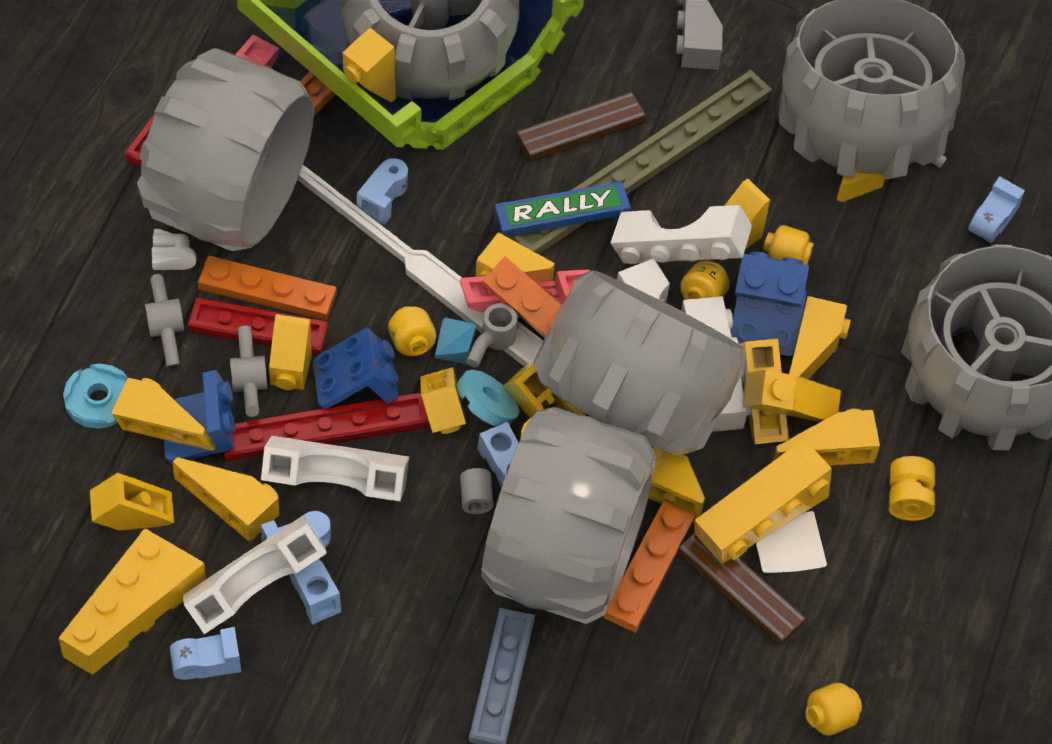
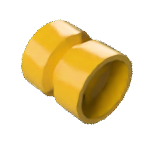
[889,456,935,521]

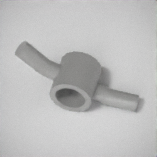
[145,274,184,367]
[466,303,520,368]
[230,326,267,417]

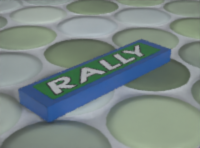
[494,181,631,237]

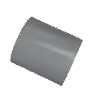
[460,468,493,514]

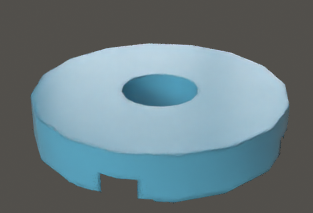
[63,364,128,429]
[457,369,519,426]

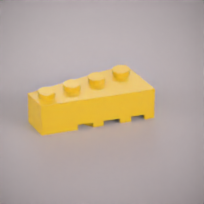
[695,439,832,564]
[59,529,206,675]

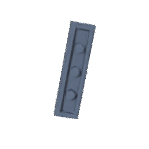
[469,608,535,744]

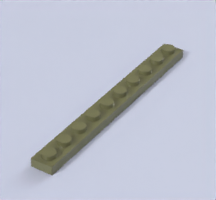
[508,70,772,254]

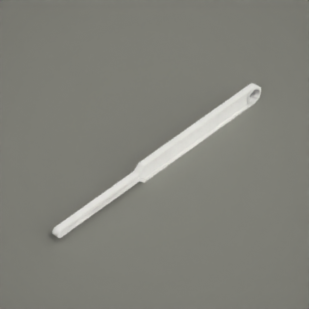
[297,165,584,413]

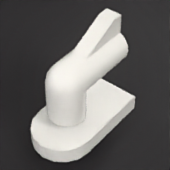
[152,229,196,270]

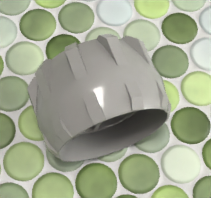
[341,0,519,101]
[779,0,965,180]
[137,48,315,251]
[901,245,1052,450]
[533,270,746,455]
[481,407,656,624]

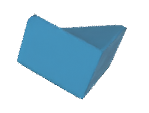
[435,318,476,365]

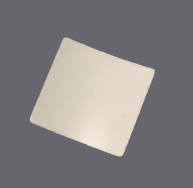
[756,511,827,573]

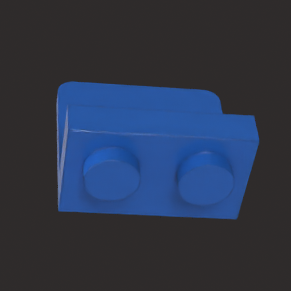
[735,251,809,308]
[730,291,807,356]
[313,327,399,409]
[164,370,235,463]

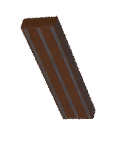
[516,92,646,162]
[677,533,806,646]

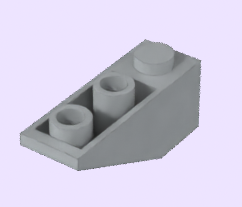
[676,0,723,70]

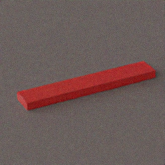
[224,393,430,462]

